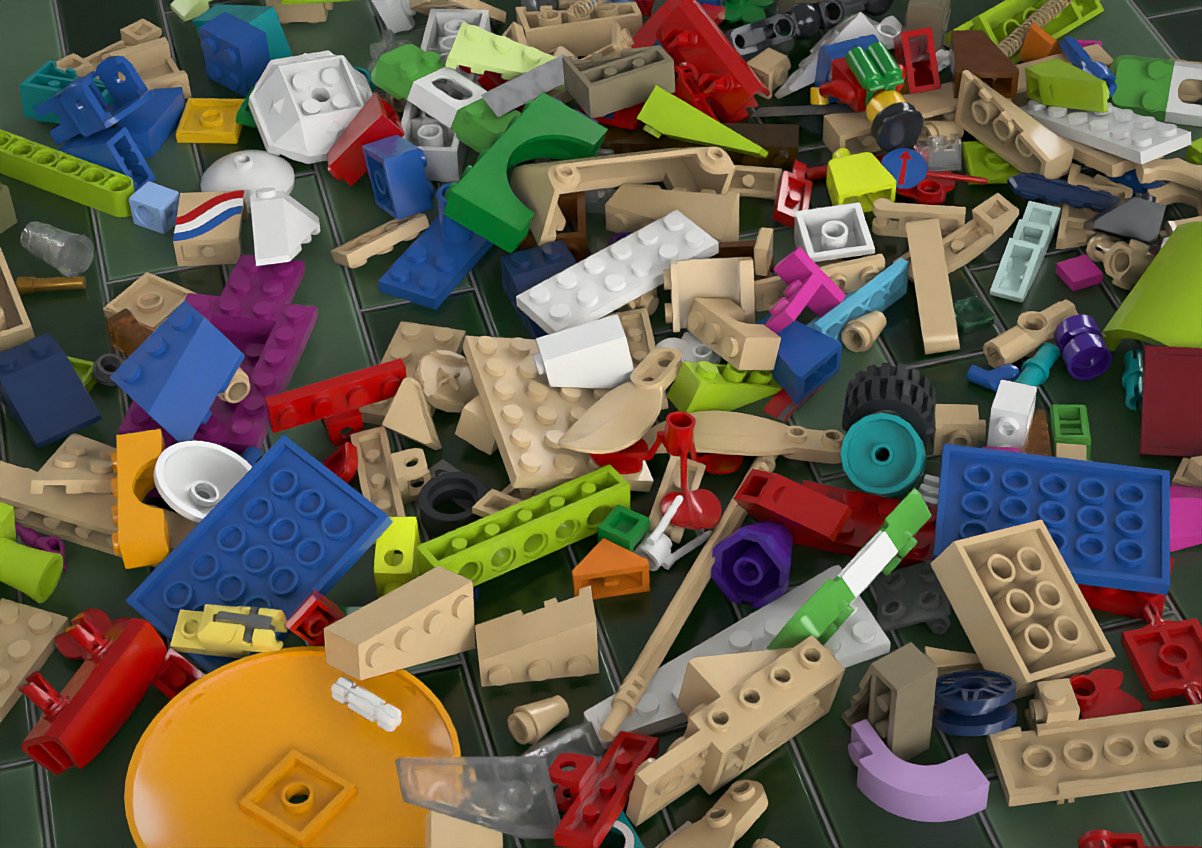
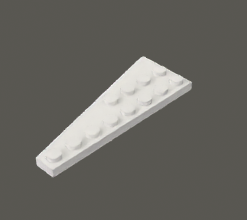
[584,565,891,751]

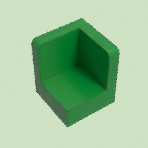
[597,505,650,553]

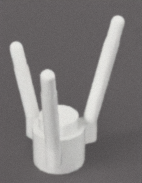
[634,495,712,571]

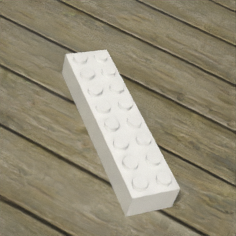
[401,8,491,182]

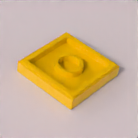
[175,98,245,144]

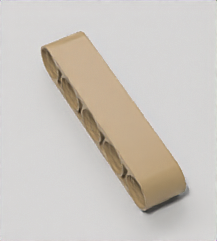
[905,217,960,355]

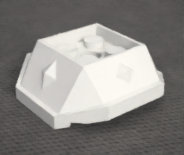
[248,50,373,164]

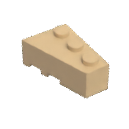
[475,585,599,687]

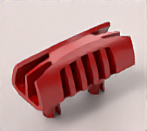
[655,0,770,123]
[18,613,168,775]

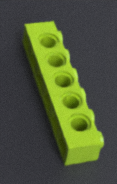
[416,464,630,587]

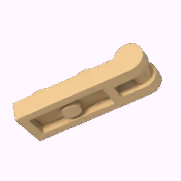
[872,198,966,239]
[648,455,706,544]

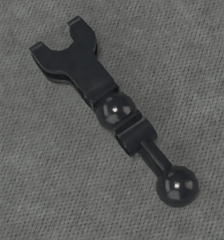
[723,0,894,56]

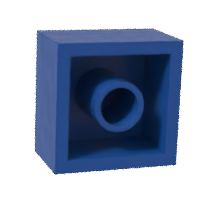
[199,12,270,97]
[362,135,434,220]

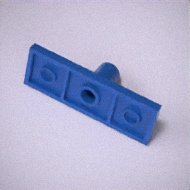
[378,181,512,310]

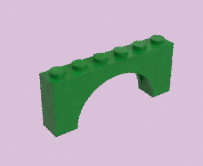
[443,92,608,254]

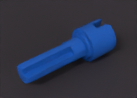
[1059,36,1117,97]

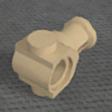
[1086,233,1155,290]

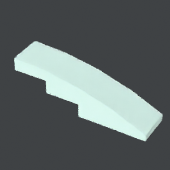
[990,201,1061,303]

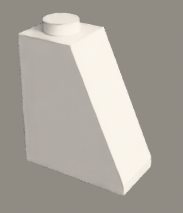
[533,314,634,389]

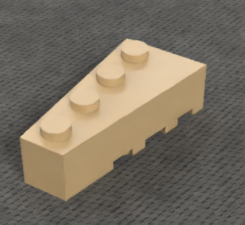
[324,566,476,680]

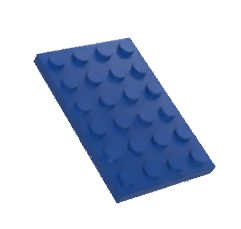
[126,434,393,673]
[932,443,1170,595]

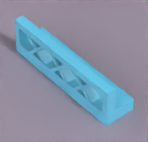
[806,258,909,343]

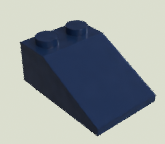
[500,240,599,339]
[0,332,102,449]

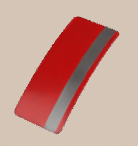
[763,385,823,422]

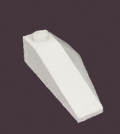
[775,12,884,99]
[250,188,321,266]

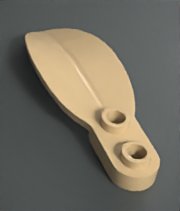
[558,347,683,454]
[642,410,845,464]
[659,779,768,848]

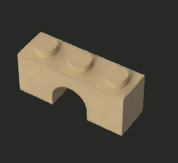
[687,298,781,370]

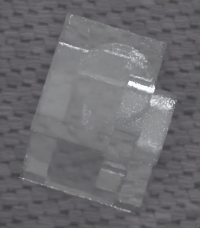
[913,133,961,171]

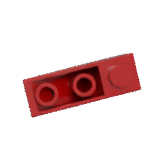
[733,468,853,542]

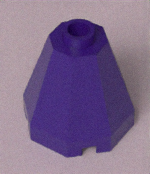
[711,521,793,609]

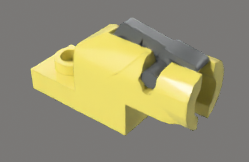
[170,604,287,658]

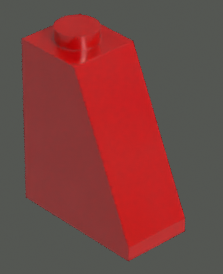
[893,27,941,94]
[326,92,405,186]

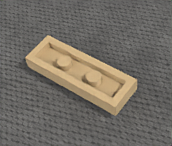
[331,213,430,268]

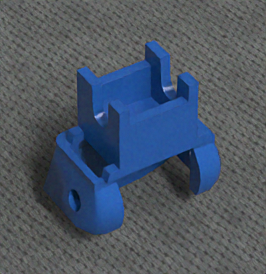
[33,56,154,145]

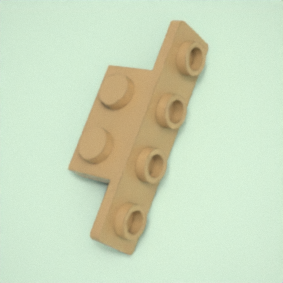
[754,254,885,312]

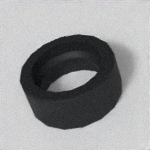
[418,472,487,538]

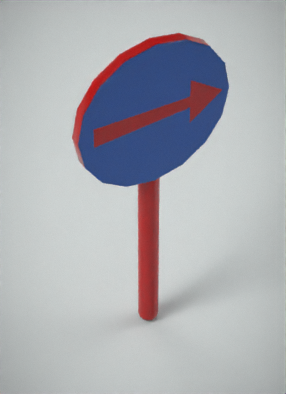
[881,148,988,190]

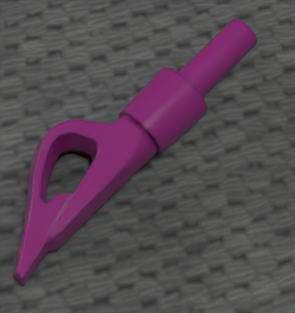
[15,521,67,572]

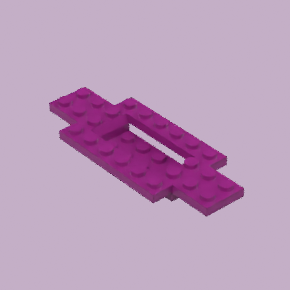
[119,254,318,498]

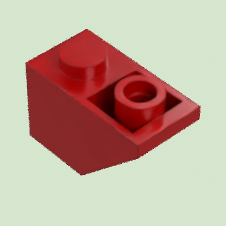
[285,589,346,646]

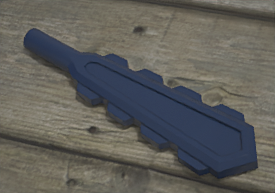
[1007,172,1122,213]

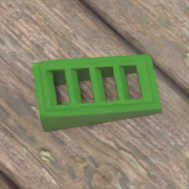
[1050,404,1091,461]

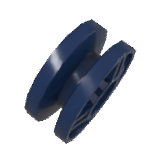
[932,670,1018,736]

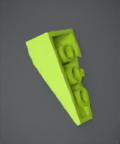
[637,85,769,158]

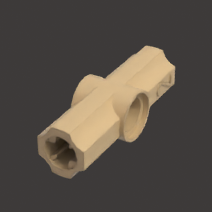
[983,299,1078,368]

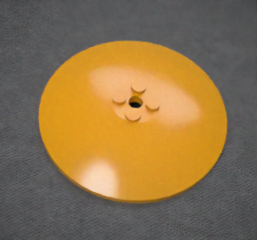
[124,646,462,848]

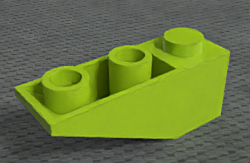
[1025,58,1109,113]
[667,361,782,413]

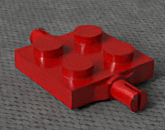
[1120,603,1202,705]

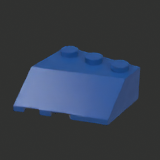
[109,300,245,443]

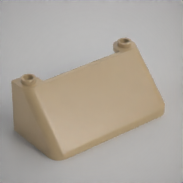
[510,147,736,246]

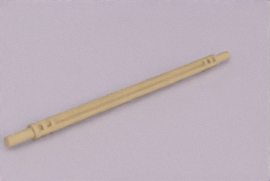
[598,455,778,742]

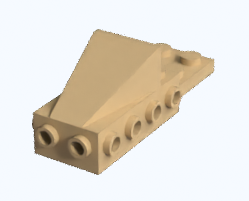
[625,635,845,827]

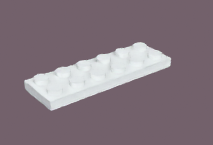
[1019,100,1192,164]
[516,210,719,334]

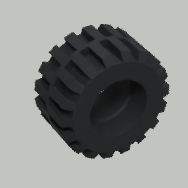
[842,362,936,459]

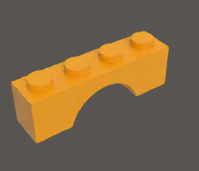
[111,429,171,569]

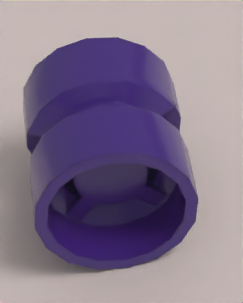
[1054,314,1112,380]

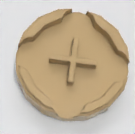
[413,350,479,413]

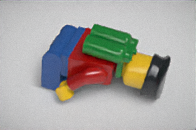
[810,34,923,153]

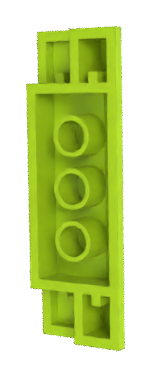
[945,0,1104,64]

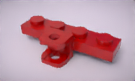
[264,358,407,446]
[547,731,659,848]

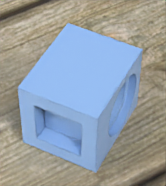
[129,181,180,234]

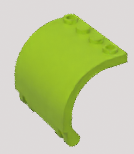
[1102,222,1202,351]

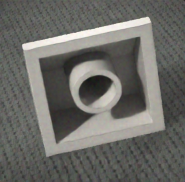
[794,202,875,262]

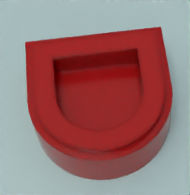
[323,442,358,483]

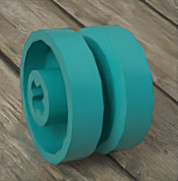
[840,413,927,498]

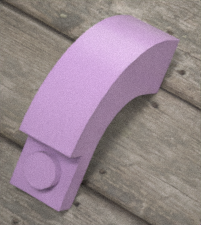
[848,719,990,822]

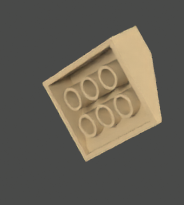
[930,520,1116,700]

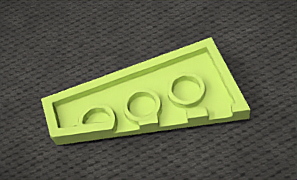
[445,22,565,90]

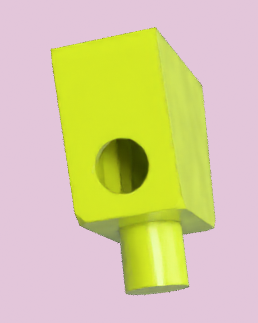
[826,148,897,213]
[374,517,421,598]

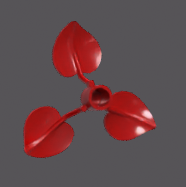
[588,411,744,530]

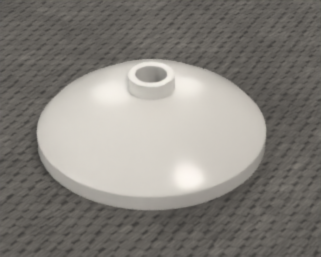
[200,150,295,213]
[154,441,252,524]

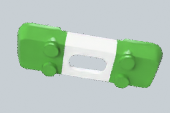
[371,44,521,153]
[1107,55,1202,127]
[766,488,932,650]

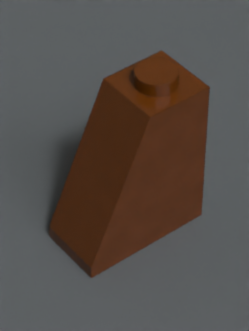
[949,30,1019,98]

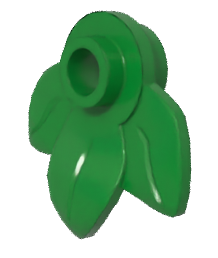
[722,0,774,24]

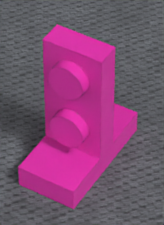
[765,247,846,334]

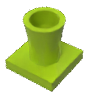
[0,502,63,603]

